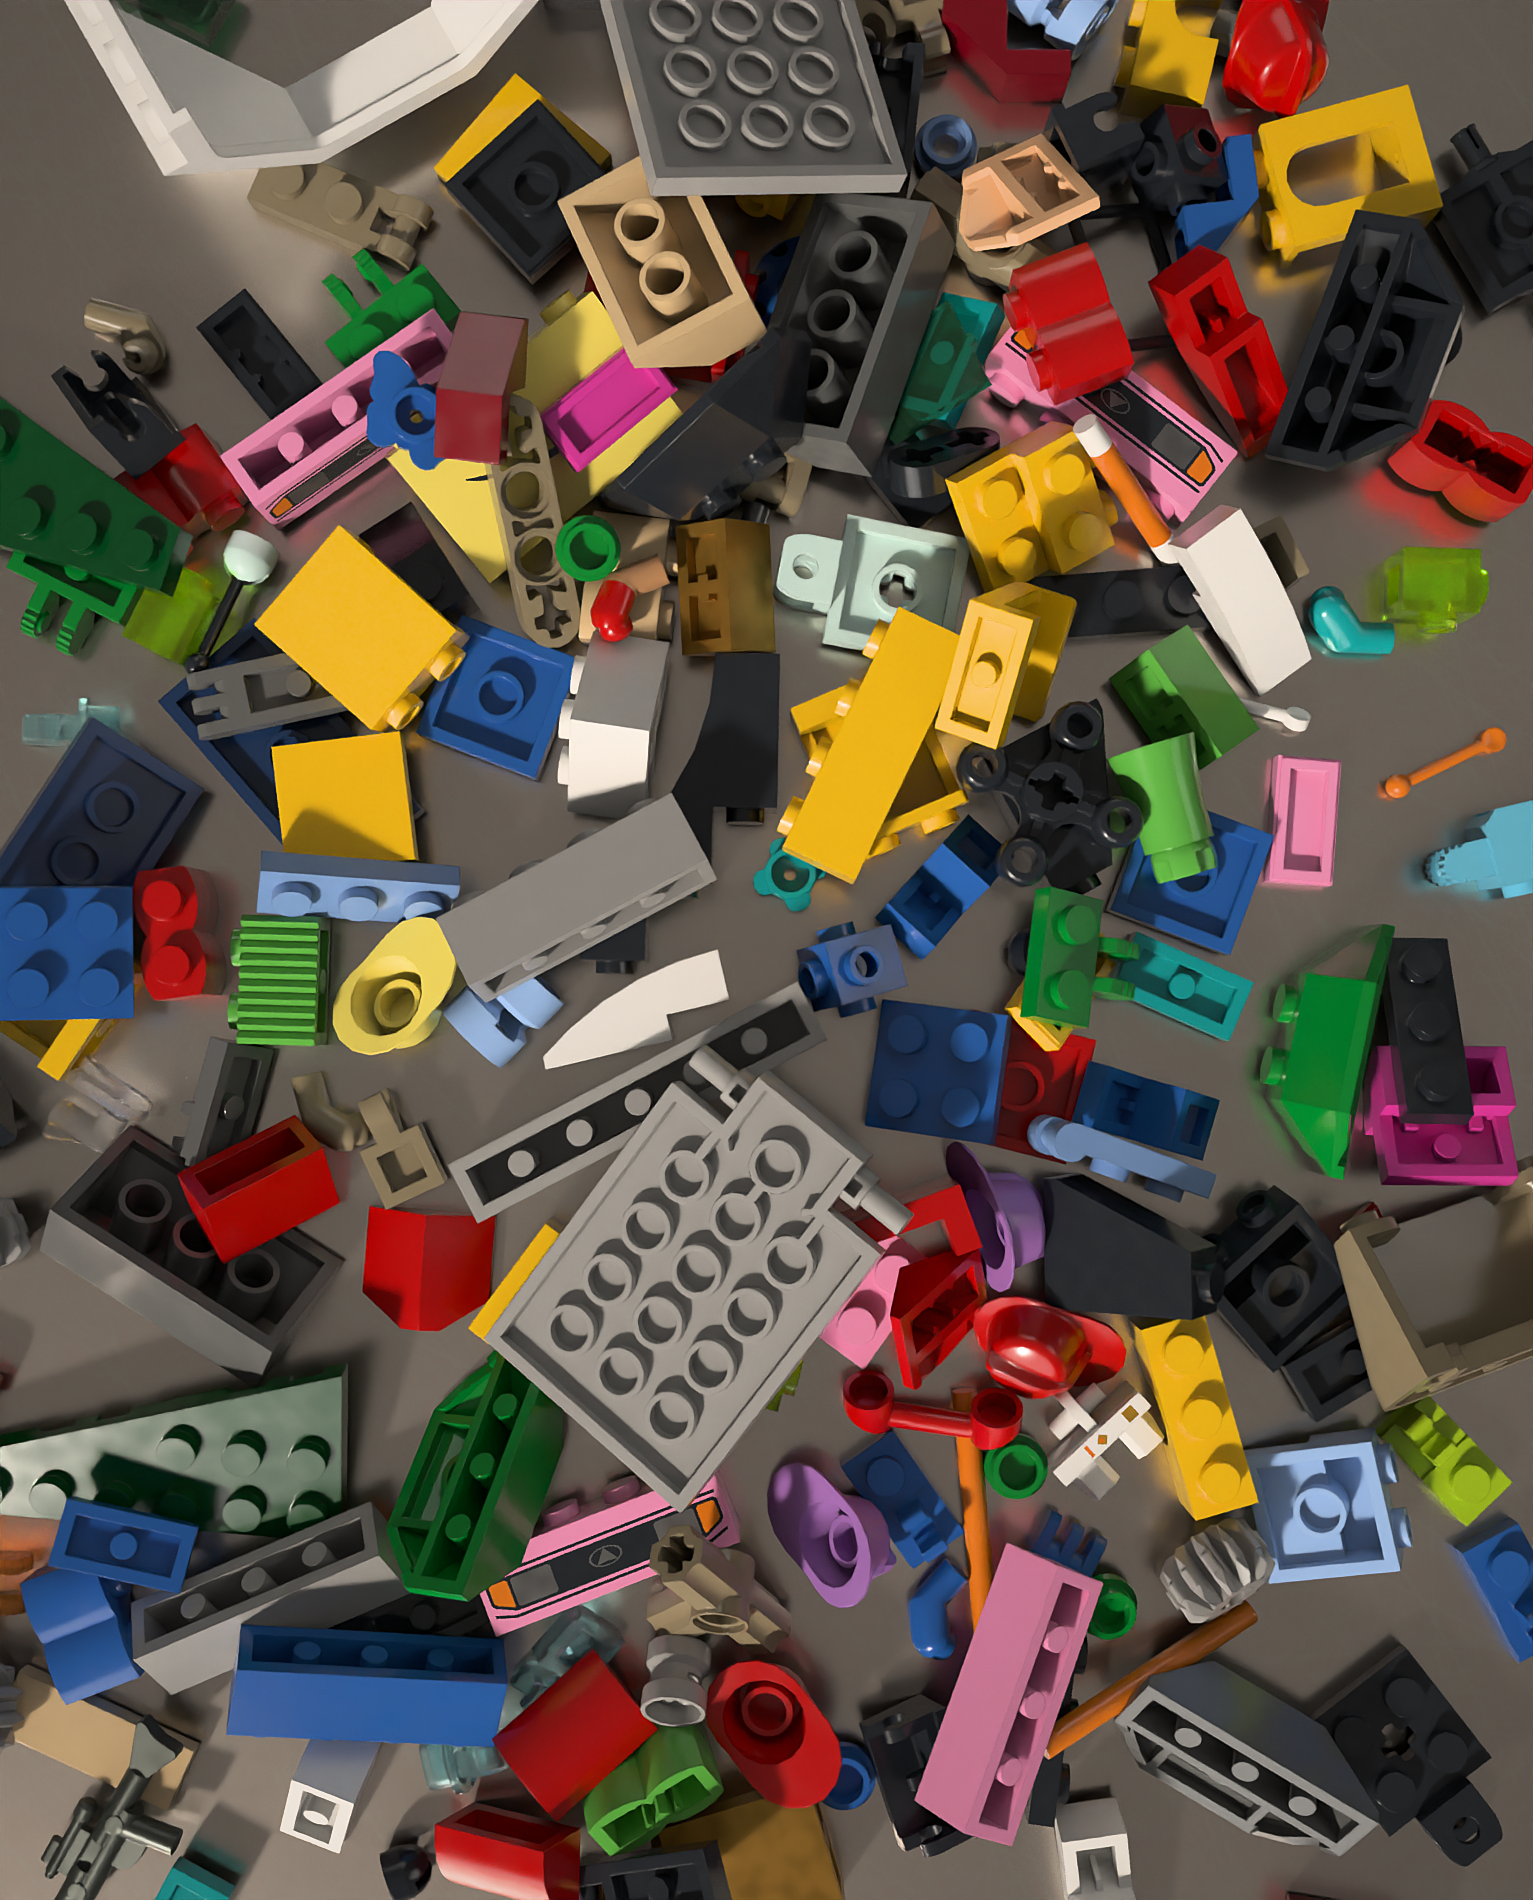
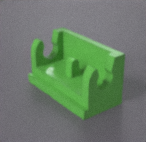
[1109,624,1260,771]

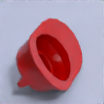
[1222,0,1329,119]
[974,1295,1127,1399]
[706,1660,842,1808]

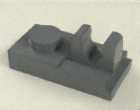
[172,1036,274,1167]

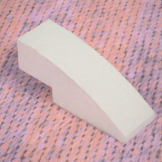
[1168,505,1311,697]
[543,949,730,1069]
[1055,1797,1136,1900]

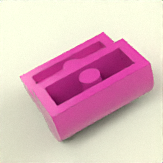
[1363,1046,1519,1186]

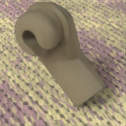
[84,297,165,374]
[290,1071,371,1152]

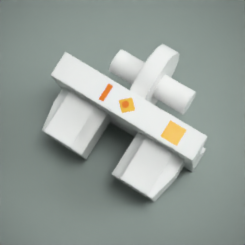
[1046,1380,1164,1501]

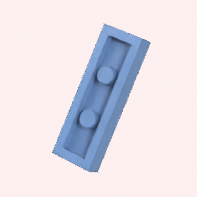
[257,851,460,923]

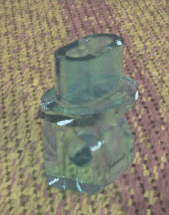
[22,697,120,746]
[419,1728,510,1795]

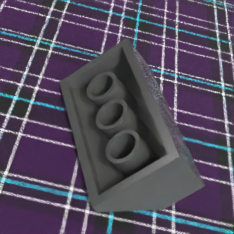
[767,193,956,477]
[39,1125,343,1388]

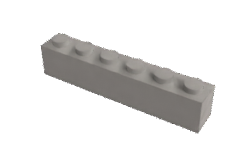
[448,982,828,1223]

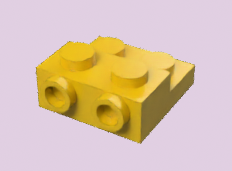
[945,420,1118,593]

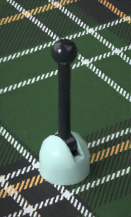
[184,530,280,674]

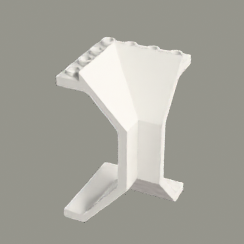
[64,0,539,176]

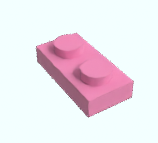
[820,1235,929,1370]

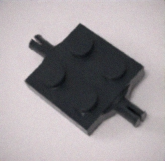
[1433,123,1533,314]

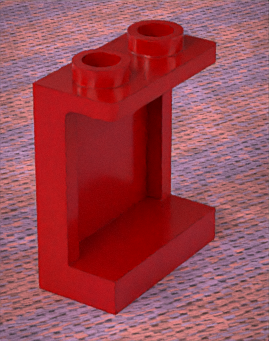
[841,1173,983,1256]

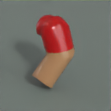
[590,553,670,642]

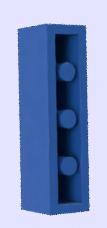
[226,1624,508,1747]

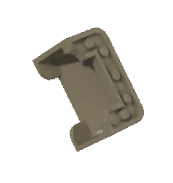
[1334,1155,1533,1412]

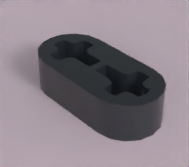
[890,427,1000,498]

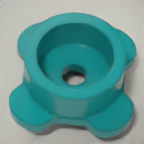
[753,837,826,912]

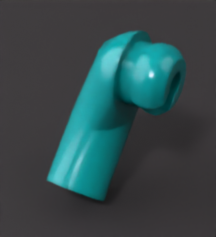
[1308,586,1395,655]

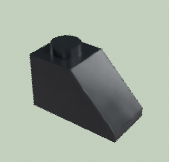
[358,502,480,625]

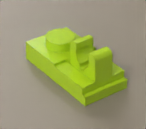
[1371,1396,1513,1527]

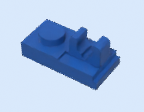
[840,1427,964,1569]
[48,1496,199,1594]
[1454,1517,1533,1663]

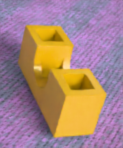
[1114,0,1223,119]
[1127,1316,1259,1521]

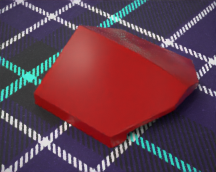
[362,1205,497,1332]
[890,1249,988,1390]

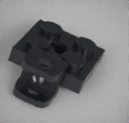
[1308,1644,1503,1867]

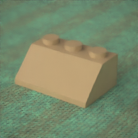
[557,156,767,368]

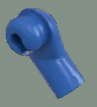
[908,1558,969,1660]

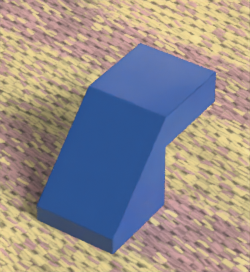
[1170,134,1259,262]
[875,814,1015,960]
[1071,1061,1220,1161]

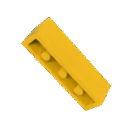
[777,606,960,884]

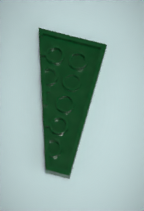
[0,396,193,598]

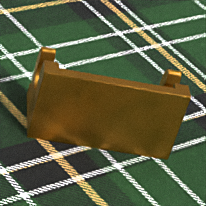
[676,518,776,656]

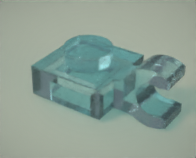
[510,1604,626,1709]

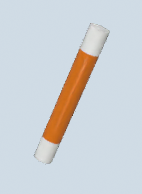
[1073,414,1180,567]

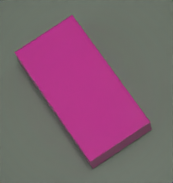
[539,345,678,473]

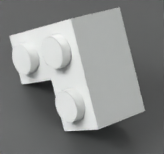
[558,631,669,819]

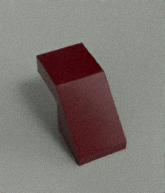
[940,0,1071,103]
[434,311,529,465]

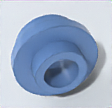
[914,114,977,179]

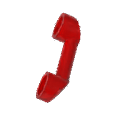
[843,1370,1023,1450]

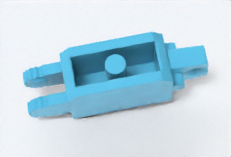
[1424,800,1533,899]

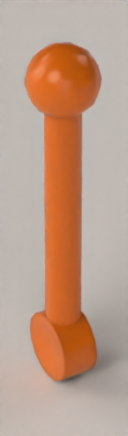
[1385,727,1507,798]

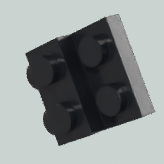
[1201,1185,1349,1373]

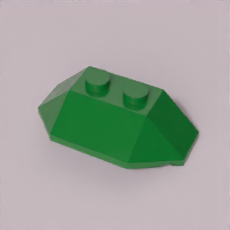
[1260,924,1396,1180]
[386,1350,564,1601]

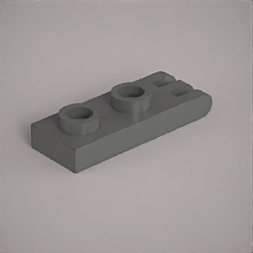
[186,653,348,740]

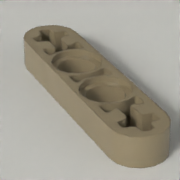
[485,393,581,648]

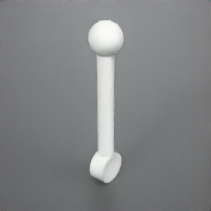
[1238,697,1311,732]

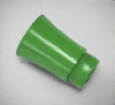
[1106,732,1219,884]

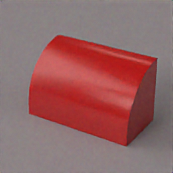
[177,1115,340,1264]
[492,1648,658,1822]
[435,1802,581,1900]

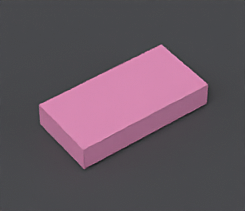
[1264,755,1342,887]

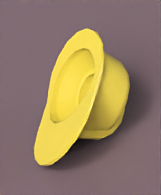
[333,917,457,1055]

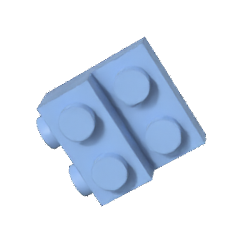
[1244,1427,1413,1584]

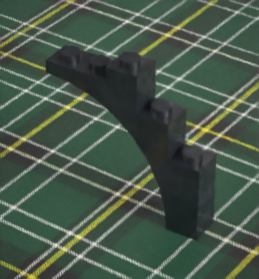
[580,652,780,974]

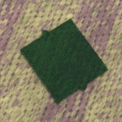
[888,300,992,445]

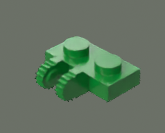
[321,248,462,369]
[6,552,146,656]
[1020,887,1140,1029]

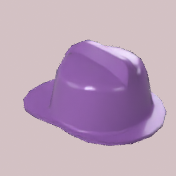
[945,1141,1046,1292]
[767,1462,897,1608]

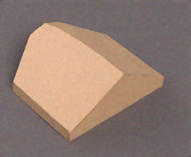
[959,133,1100,251]

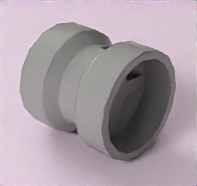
[640,1635,712,1727]

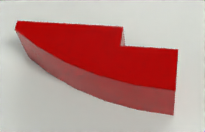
[1147,244,1288,458]

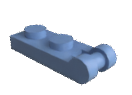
[1027,1114,1217,1203]

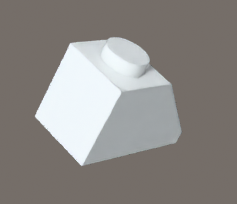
[280,1739,382,1853]

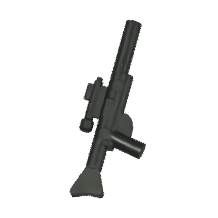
[41,1714,184,1900]

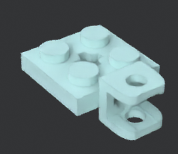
[773,514,970,651]

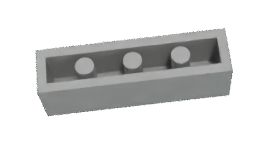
[436,793,717,1003]
[131,1501,410,1695]

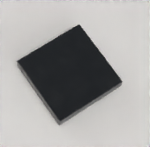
[444,99,607,285]

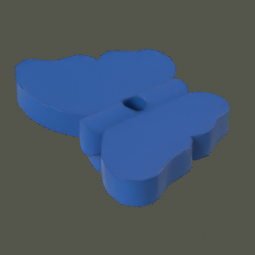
[366,350,445,471]

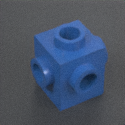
[796,921,908,1018]

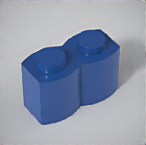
[20,1565,145,1705]

